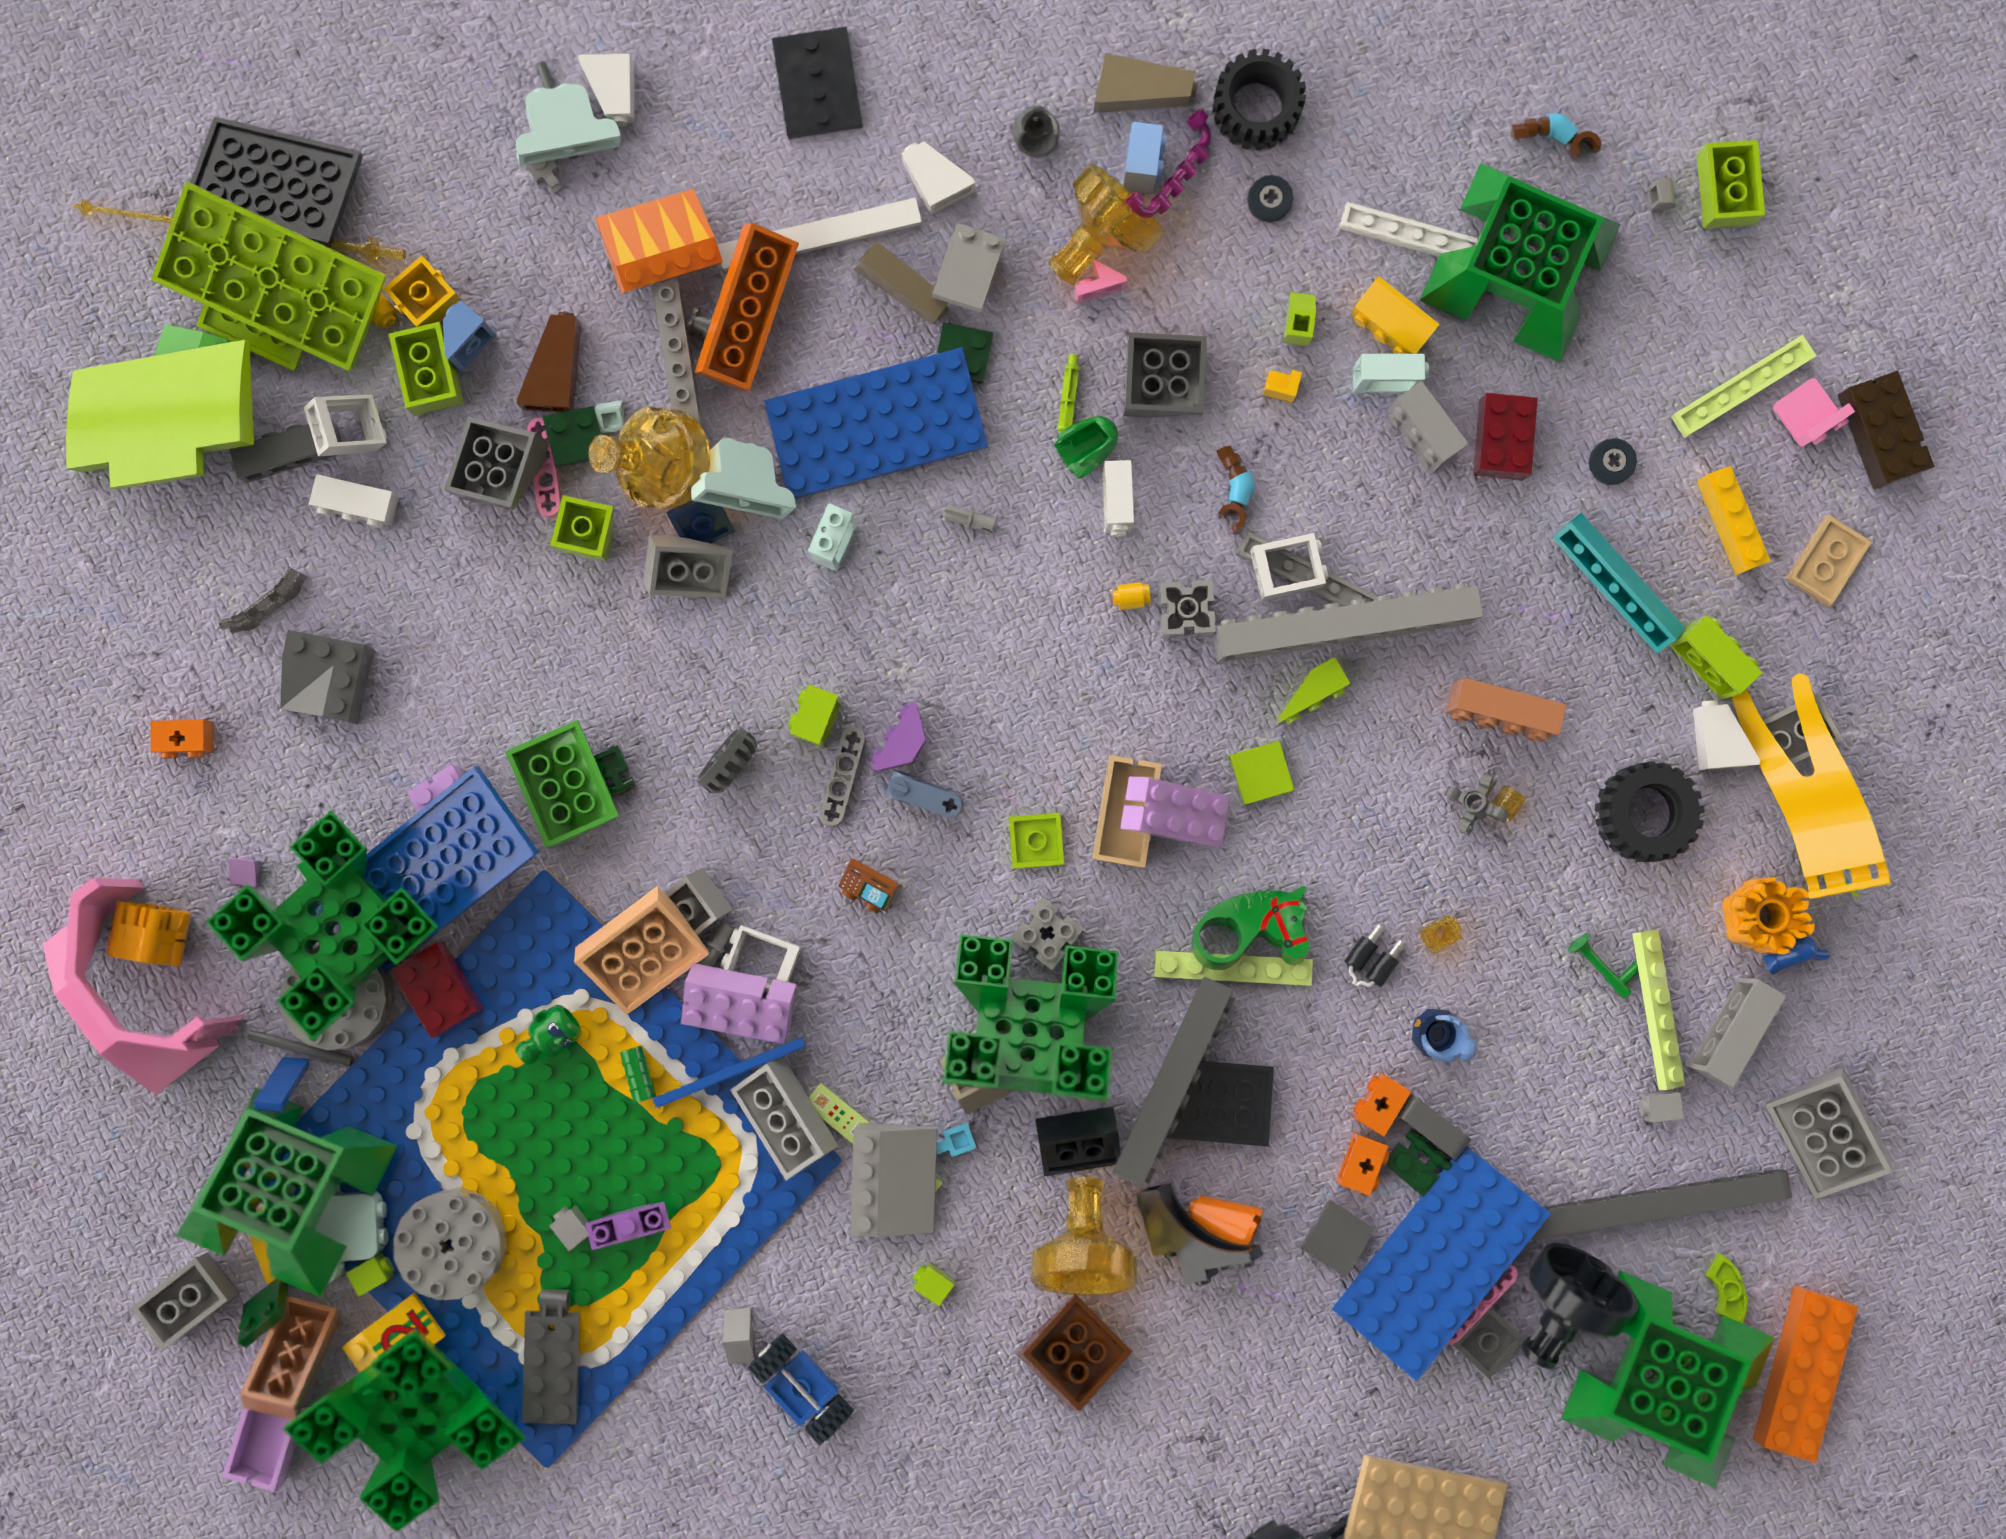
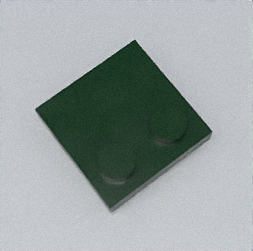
[937,322,993,384]
[542,406,606,468]
[237,1279,288,1348]

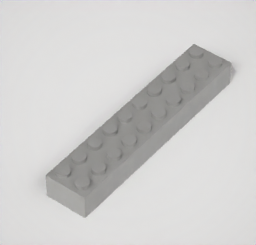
[1213,583,1483,663]

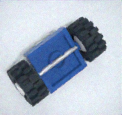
[748,1333,854,1446]

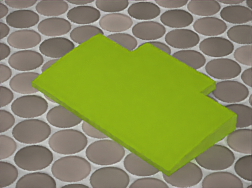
[151,182,387,371]
[66,340,254,489]

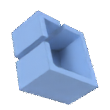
[1123,121,1167,194]

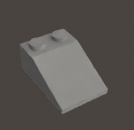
[932,223,1006,313]
[643,534,733,598]
[1763,692,1845,764]
[665,868,733,936]

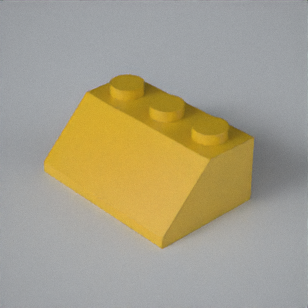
[1350,276,1440,354]

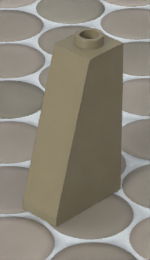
[1094,53,1198,113]
[854,241,949,324]

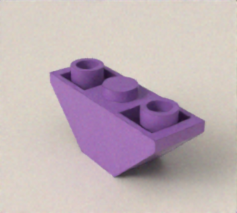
[870,701,926,772]
[585,1202,671,1250]

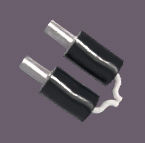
[1344,924,1406,988]

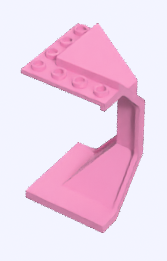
[43,878,244,1095]

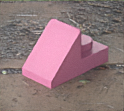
[1074,260,1127,303]

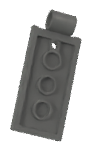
[522,1289,581,1424]

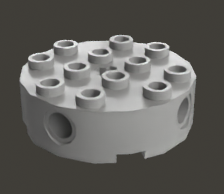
[280,945,395,1051]
[394,1188,508,1300]

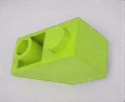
[1283,292,1316,346]

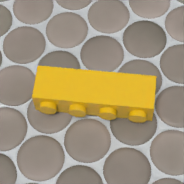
[1696,465,1771,575]

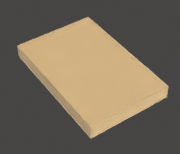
[1785,514,1872,608]

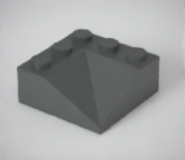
[1124,332,1207,418]
[444,416,550,509]
[280,630,374,724]

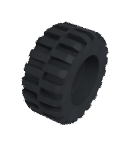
[1595,761,1705,862]

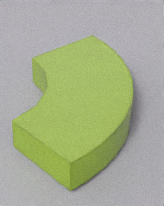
[1705,1252,1748,1323]

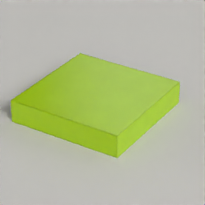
[1229,741,1294,805]
[1008,813,1064,869]

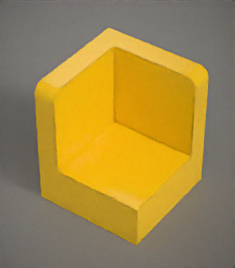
[1263,370,1302,403]

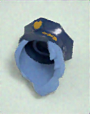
[1412,1009,1477,1063]

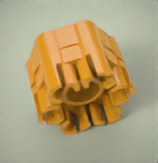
[1722,877,1815,954]
[106,900,192,966]

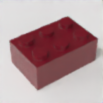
[1473,393,1538,481]
[390,942,485,1039]

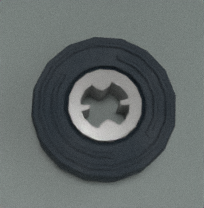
[1247,175,1294,223]
[1589,438,1637,485]

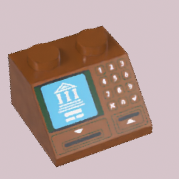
[838,858,901,914]

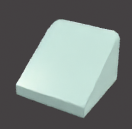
[595,400,626,434]

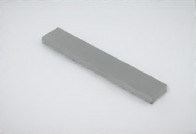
[1236,531,1378,607]

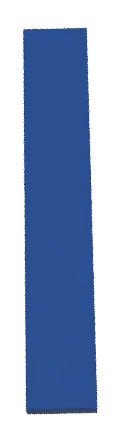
[653,1036,807,1108]

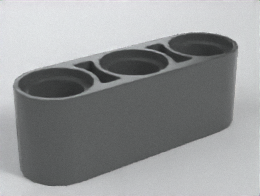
[1397,1093,1471,1161]

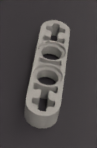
[820,727,865,826]

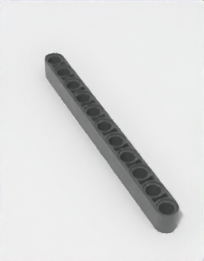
[1531,1169,1792,1240]

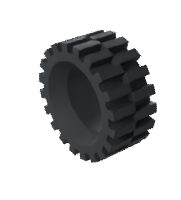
[1212,49,1306,151]

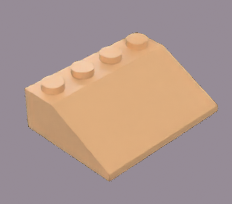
[574,886,709,1015]

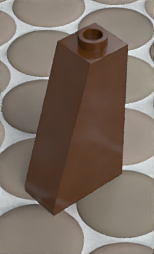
[517,312,581,413]

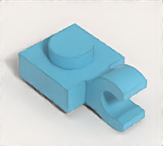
[936,1122,976,1157]

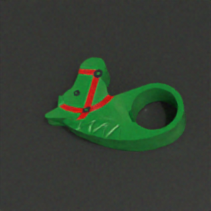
[1191,886,1310,970]

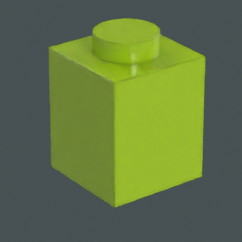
[346,1253,395,1297]
[912,1262,955,1307]

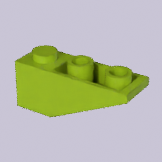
[1276,657,1350,725]

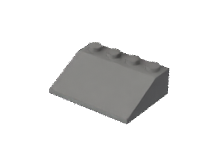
[1765,1068,1894,1199]
[850,1123,937,1237]

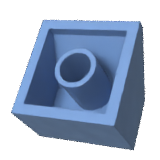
[443,300,496,373]

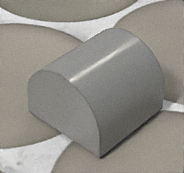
[1647,178,1676,212]

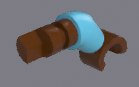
[1511,113,1602,161]
[1216,445,1255,535]

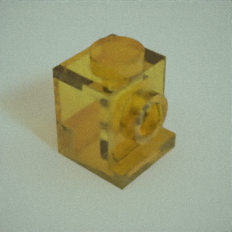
[1417,915,1462,953]

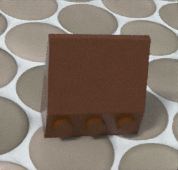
[1016,1294,1133,1412]

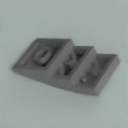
[1453,1307,1525,1379]

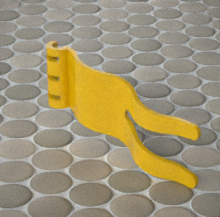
[1732,674,1891,900]

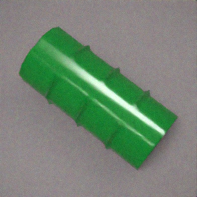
[620,1046,656,1103]

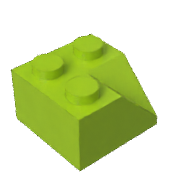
[550,495,614,562]
[788,684,842,749]

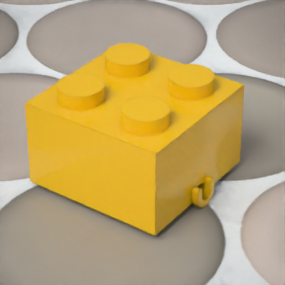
[383,255,463,327]

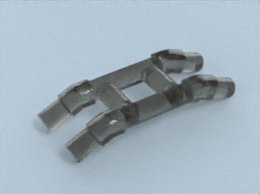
[219,567,308,634]

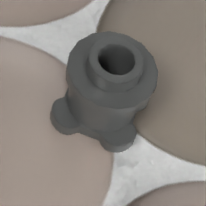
[686,307,713,340]

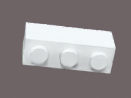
[309,474,399,529]

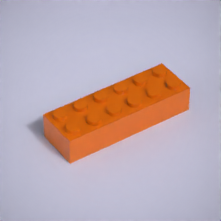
[694,222,799,391]
[1752,1285,1858,1463]

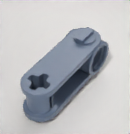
[885,770,963,817]

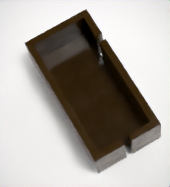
[1837,371,1935,490]

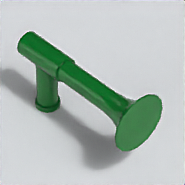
[1568,933,1639,999]

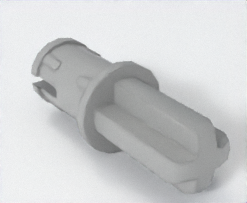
[943,506,995,534]
[697,922,734,967]

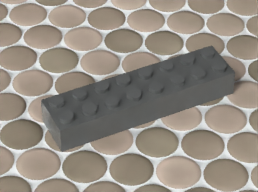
[1113,976,1235,1187]

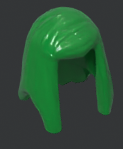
[1054,415,1118,479]

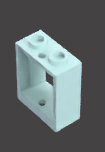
[1353,354,1429,393]
[808,503,857,572]

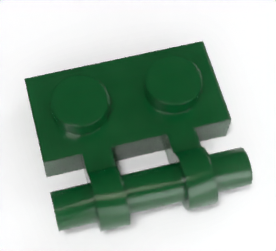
[594,745,637,797]
[1386,1129,1452,1197]

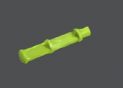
[1057,354,1080,432]

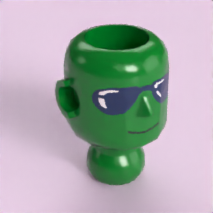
[515,1005,581,1065]

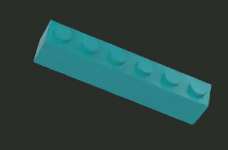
[1552,512,1685,654]

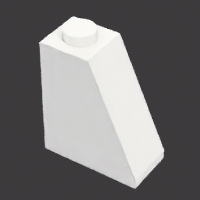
[578,54,635,127]
[901,142,976,215]
[1693,700,1760,770]

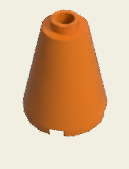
[1187,1195,1264,1245]

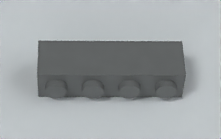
[229,420,342,483]

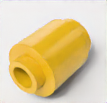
[372,292,398,328]
[1112,582,1151,611]

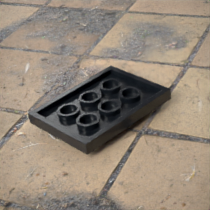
[772,26,863,139]
[1165,1061,1274,1147]

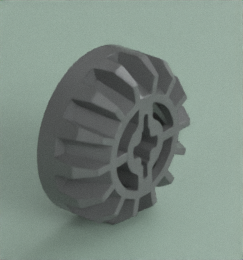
[696,726,757,793]

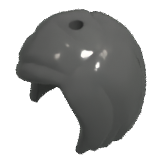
[1012,105,1060,158]

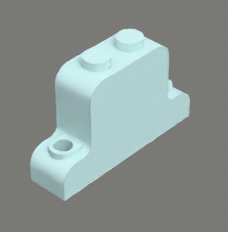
[516,83,621,166]
[691,438,796,519]
[314,1182,388,1283]

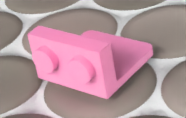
[1773,378,1855,447]

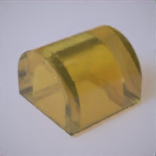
[1490,785,1526,822]

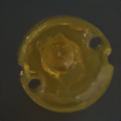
[1048,163,1165,285]
[589,407,710,510]
[1031,1176,1137,1295]

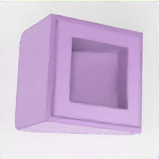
[229,857,262,887]

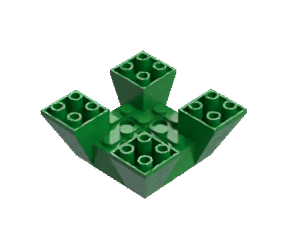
[1419,163,1621,363]
[206,810,438,1041]
[942,934,1119,1101]
[176,1088,398,1297]
[1561,1270,1775,1489]
[283,1329,525,1533]

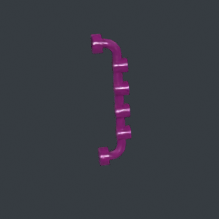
[1122,108,1211,218]

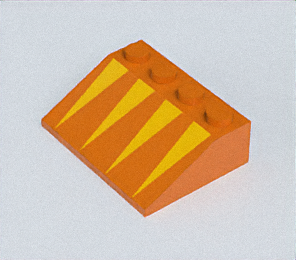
[595,188,723,294]

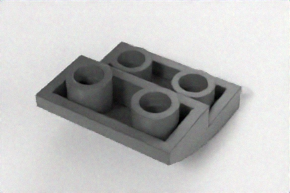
[1300,1200,1375,1277]

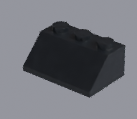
[1035,1106,1121,1177]

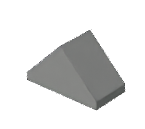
[723,1307,755,1364]

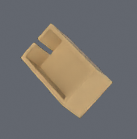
[1091,755,1162,868]

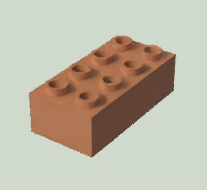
[1445,678,1567,742]
[240,1296,339,1420]

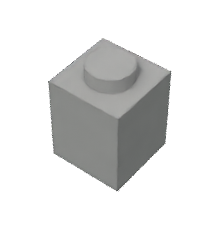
[1639,1090,1684,1123]
[550,1205,589,1251]

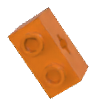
[151,719,213,759]
[1353,1073,1411,1137]
[1336,1132,1389,1196]

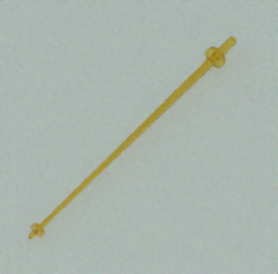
[73,199,406,263]

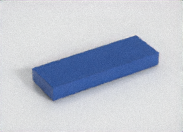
[254,1057,309,1112]

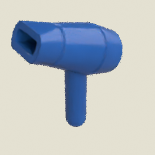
[1763,935,1830,975]

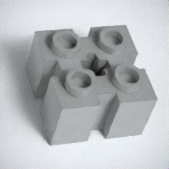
[1158,580,1216,639]
[1010,896,1084,970]

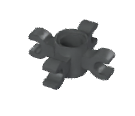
[1444,772,1509,836]

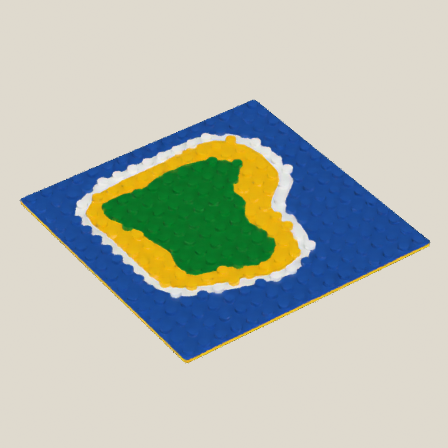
[250,870,842,1468]

